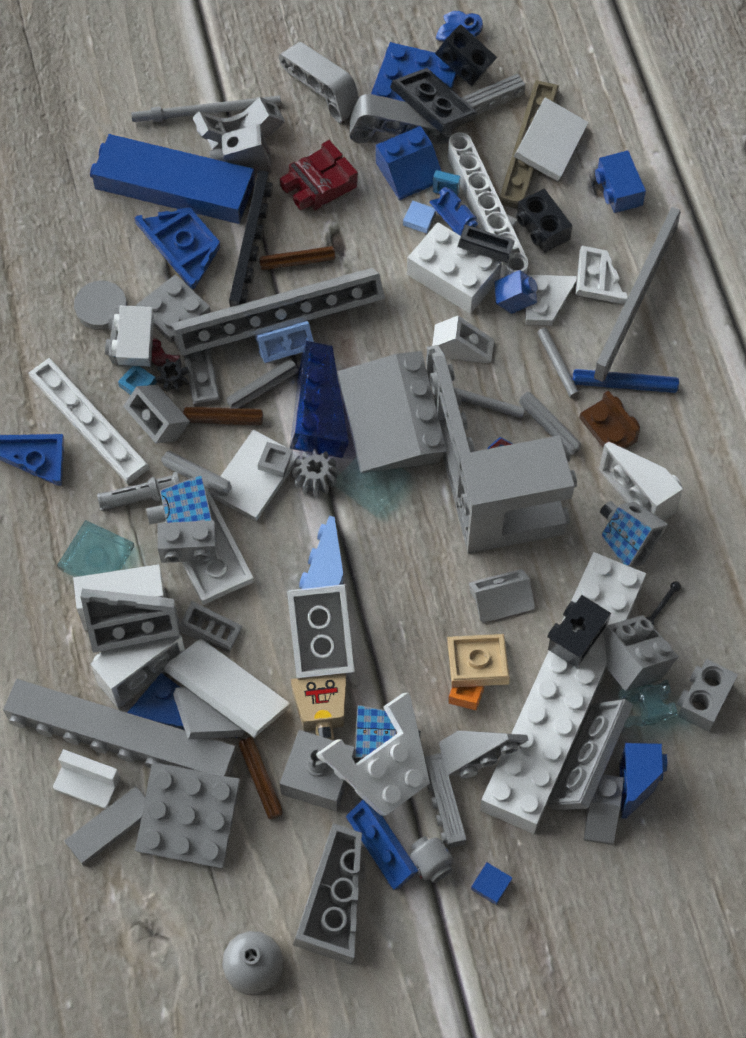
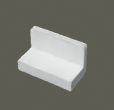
[53,749,121,809]

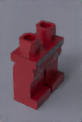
[280,139,358,211]

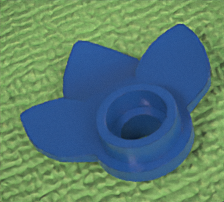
[436,11,483,41]

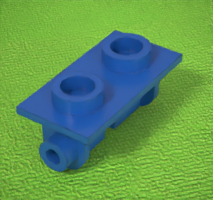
[429,187,478,236]

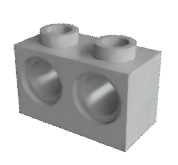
[677,659,738,732]

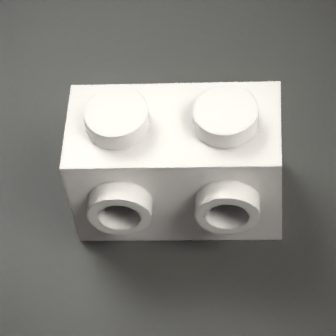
[112,305,154,366]

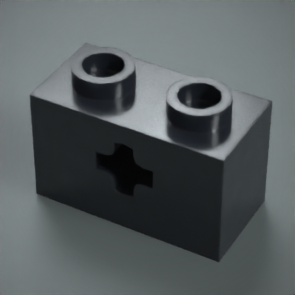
[547,595,611,668]

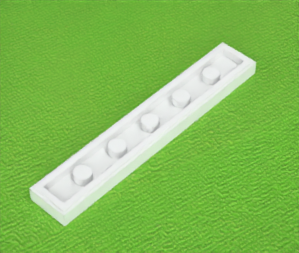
[28,358,149,485]

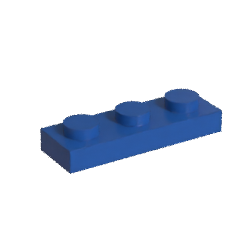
[346,800,418,890]

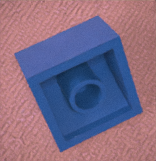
[376,126,441,200]
[619,743,668,819]

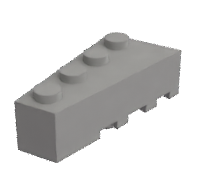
[293,823,362,965]

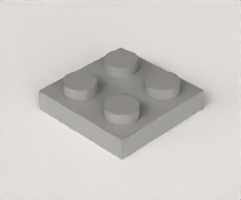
[136,274,211,343]

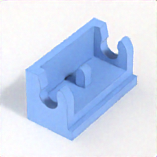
[254,321,315,363]

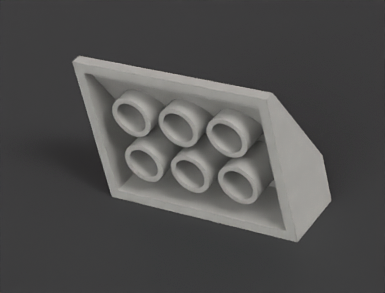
[337,351,447,474]

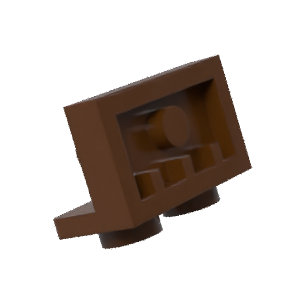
[579,390,640,449]

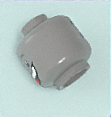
[409,836,453,883]

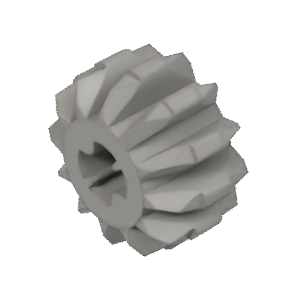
[292,449,339,497]

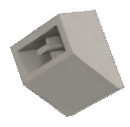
[604,615,679,691]

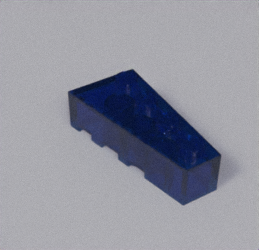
[290,341,349,458]

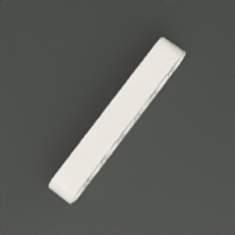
[447,132,528,278]

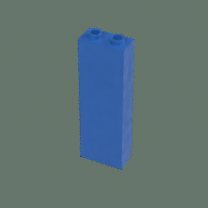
[90,134,255,224]

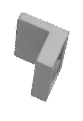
[469,569,535,623]

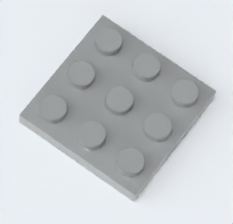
[135,762,241,868]

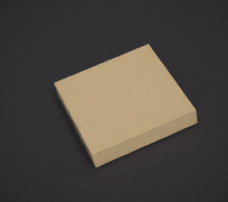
[447,634,510,687]

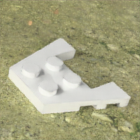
[316,693,430,816]

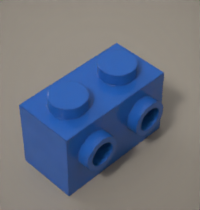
[595,150,646,213]

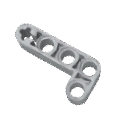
[279,42,359,123]
[349,94,452,144]

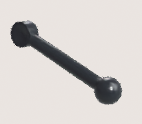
[645,581,681,626]

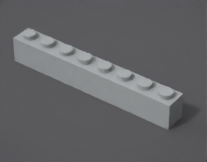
[171,268,385,356]
[3,679,237,776]

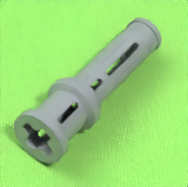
[97,472,180,511]

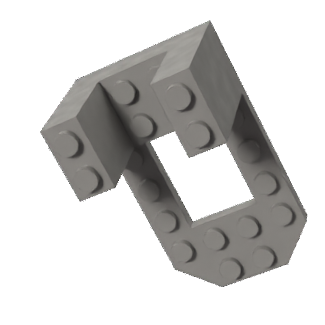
[426,345,577,553]

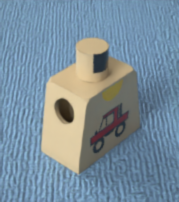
[291,673,346,740]

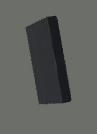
[390,68,478,133]

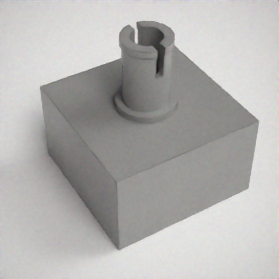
[280,730,355,812]

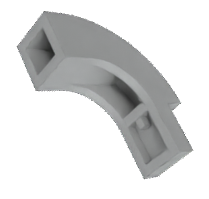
[193,97,285,150]

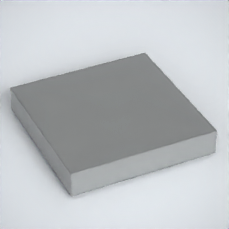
[173,687,245,739]

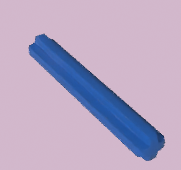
[572,369,679,393]

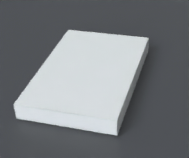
[514,98,588,181]
[210,430,300,521]

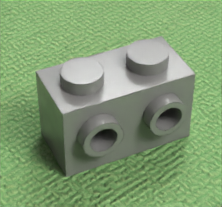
[123,385,190,443]
[158,520,217,563]

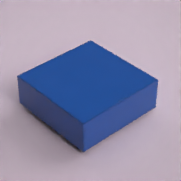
[471,862,512,905]

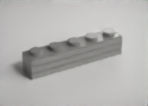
[462,74,526,115]
[425,753,466,849]

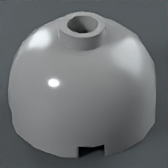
[222,931,284,995]

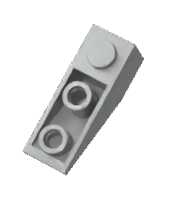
[438,731,529,779]

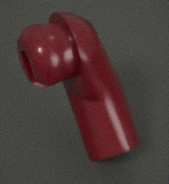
[151,338,180,367]

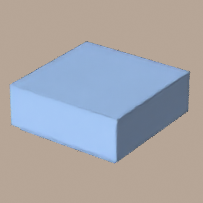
[403,201,436,234]

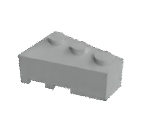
[80,588,180,653]

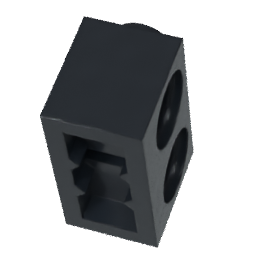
[435,24,497,87]
[516,188,573,253]

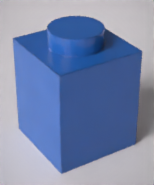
[494,270,538,314]

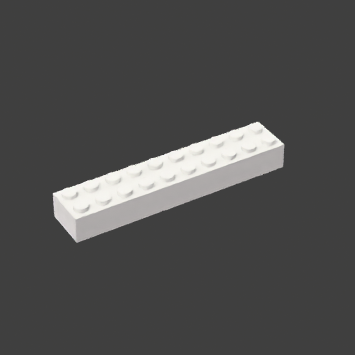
[480,552,646,834]

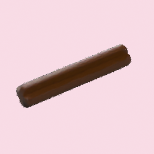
[259,246,336,270]
[183,407,263,425]
[239,737,283,819]

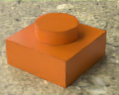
[449,686,485,710]

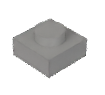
[258,442,293,477]

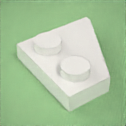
[576,246,628,304]
[525,275,577,326]

